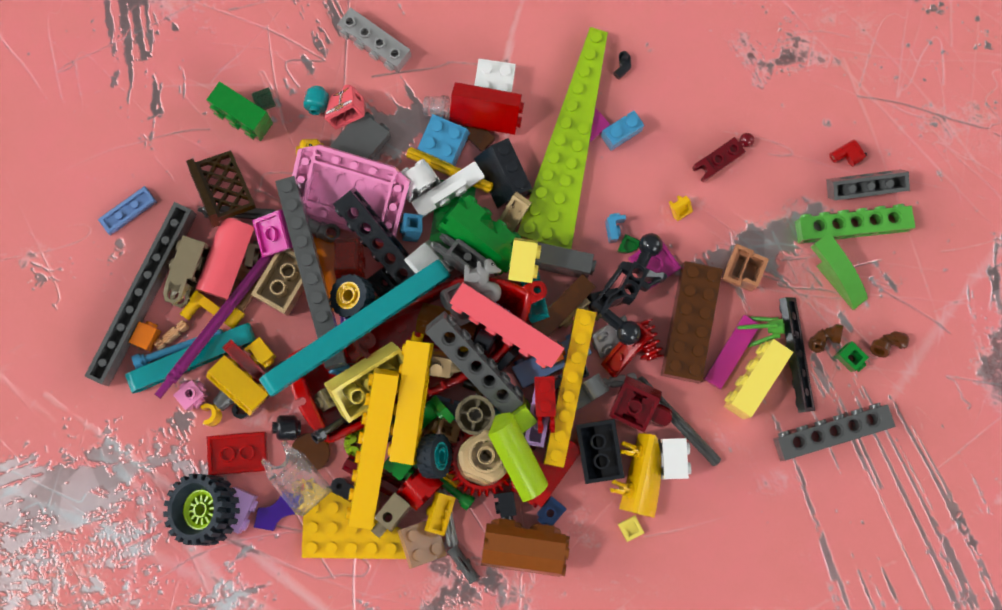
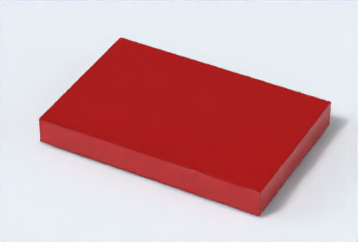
[206,432,268,475]

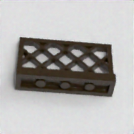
[186,150,256,228]

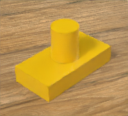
[424,492,456,536]

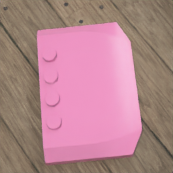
[292,145,411,243]

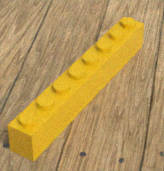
[543,308,596,468]
[345,368,399,529]

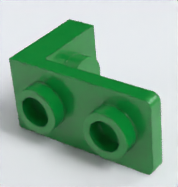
[422,395,455,430]

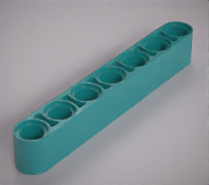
[125,323,256,394]

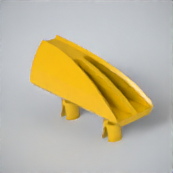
[610,433,661,518]

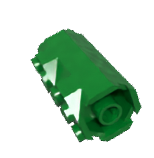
[436,195,522,276]

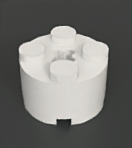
[400,159,441,203]

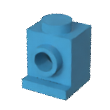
[400,213,423,242]

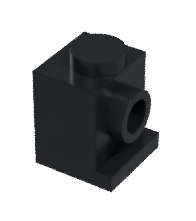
[367,267,397,297]
[494,492,517,520]

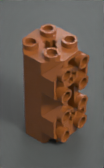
[481,518,570,577]

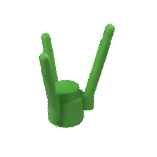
[737,316,785,347]

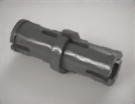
[447,545,480,584]

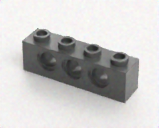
[826,169,910,201]

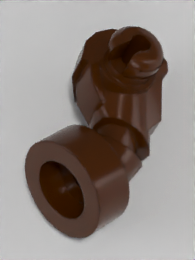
[808,324,844,353]
[870,331,910,358]

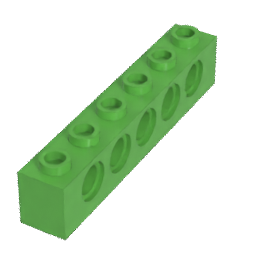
[795,204,916,244]

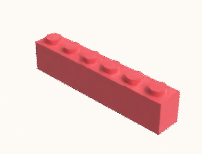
[450,282,564,368]

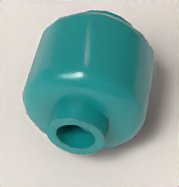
[303,86,329,115]

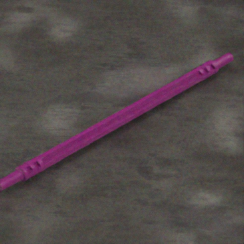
[154,254,275,399]

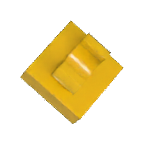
[669,195,693,221]

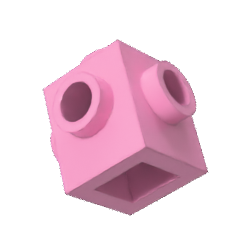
[173,380,208,411]

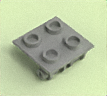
[592,315,627,358]

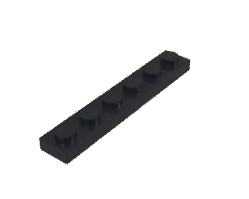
[779,297,815,413]

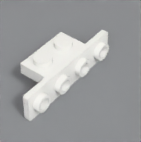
[412,162,485,218]

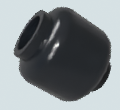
[272,415,301,441]

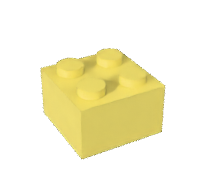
[508,237,541,283]

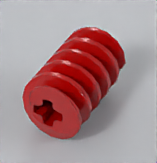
[638,319,665,361]

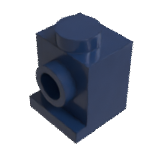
[536,496,567,526]

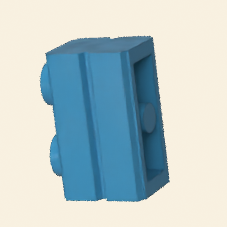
[601,110,644,151]

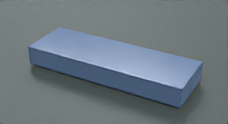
[98,186,157,236]

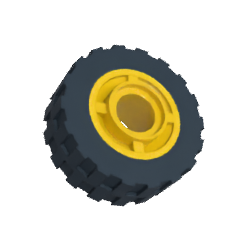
[329,274,375,318]

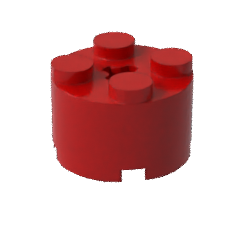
[397,469,444,511]

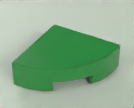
[617,234,640,254]

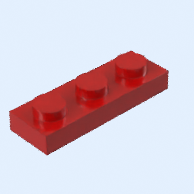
[601,322,652,378]

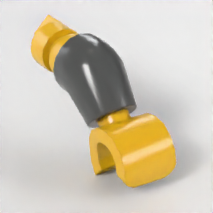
[200,390,234,427]

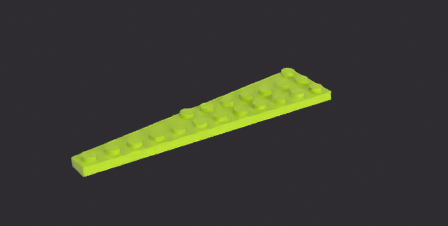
[517,27,608,249]

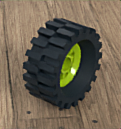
[163,473,240,546]

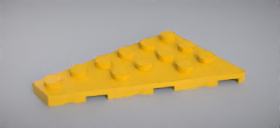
[302,480,406,559]

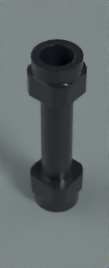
[311,415,356,444]

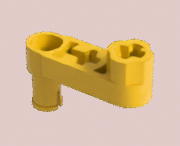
[179,290,245,329]

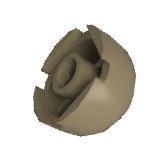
[455,395,495,435]

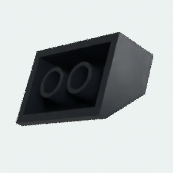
[474,138,532,209]
[576,419,625,484]

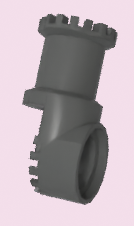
[307,215,341,243]

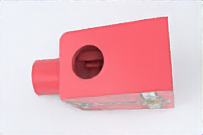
[324,85,365,130]

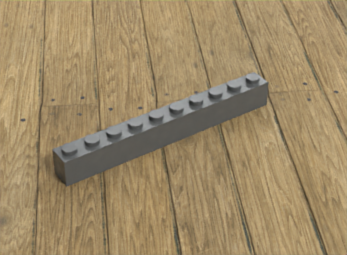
[275,176,348,371]
[85,202,197,386]

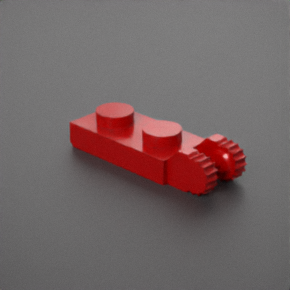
[534,376,556,433]

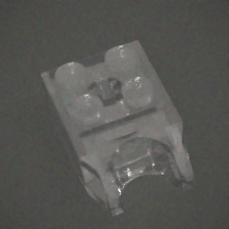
[261,440,333,516]

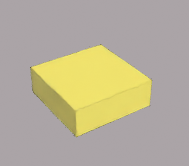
[618,515,644,542]

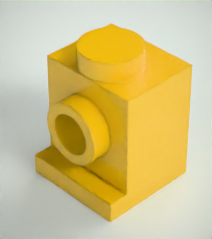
[244,337,277,369]

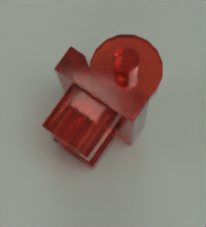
[346,332,376,363]

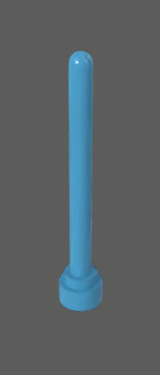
[131,329,224,369]

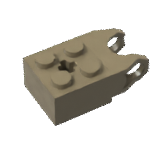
[163,236,211,308]

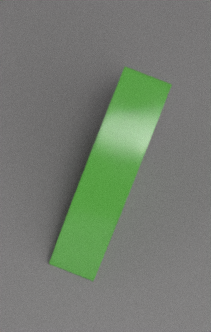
[810,233,868,310]

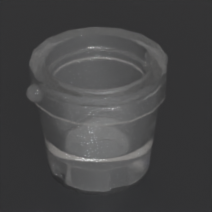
[423,95,450,120]

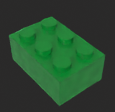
[206,81,273,141]

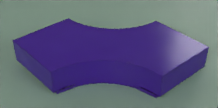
[254,492,302,531]

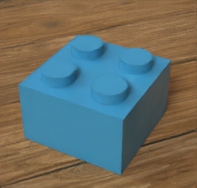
[417,114,470,166]

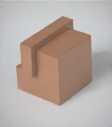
[721,244,769,292]

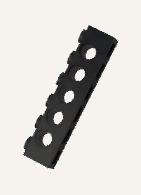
[333,187,416,286]

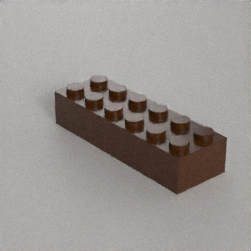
[661,261,723,384]

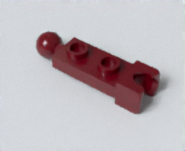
[692,133,754,182]

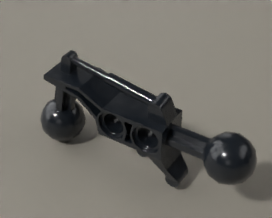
[591,233,667,345]

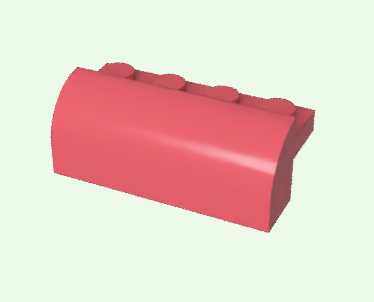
[195,218,254,300]

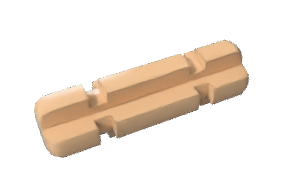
[154,320,189,350]

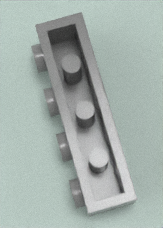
[337,7,411,73]

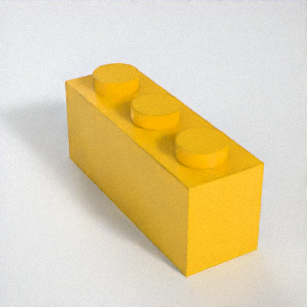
[206,355,269,416]

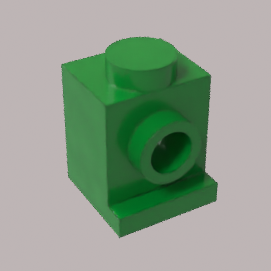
[833,341,869,372]

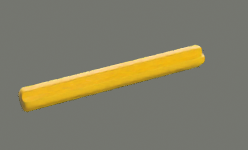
[406,147,493,193]

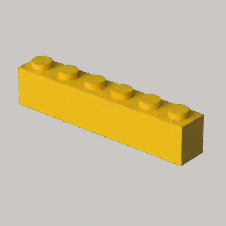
[387,340,434,465]

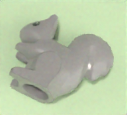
[464,259,501,302]

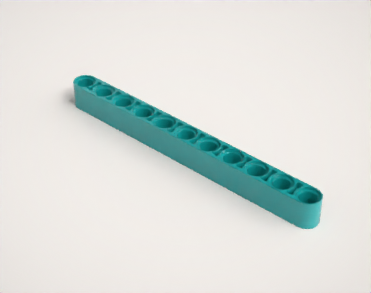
[259,259,451,397]

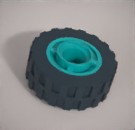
[416,434,452,479]

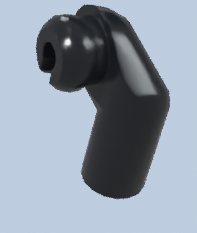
[613,51,631,80]

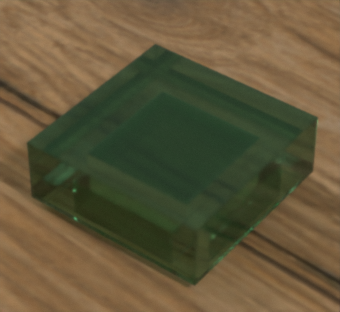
[251,87,276,110]

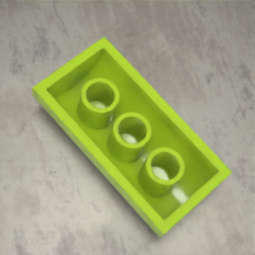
[488,413,548,502]

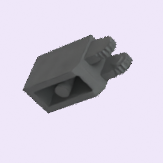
[433,233,486,274]

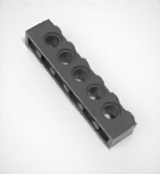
[425,311,524,414]
[773,403,896,461]

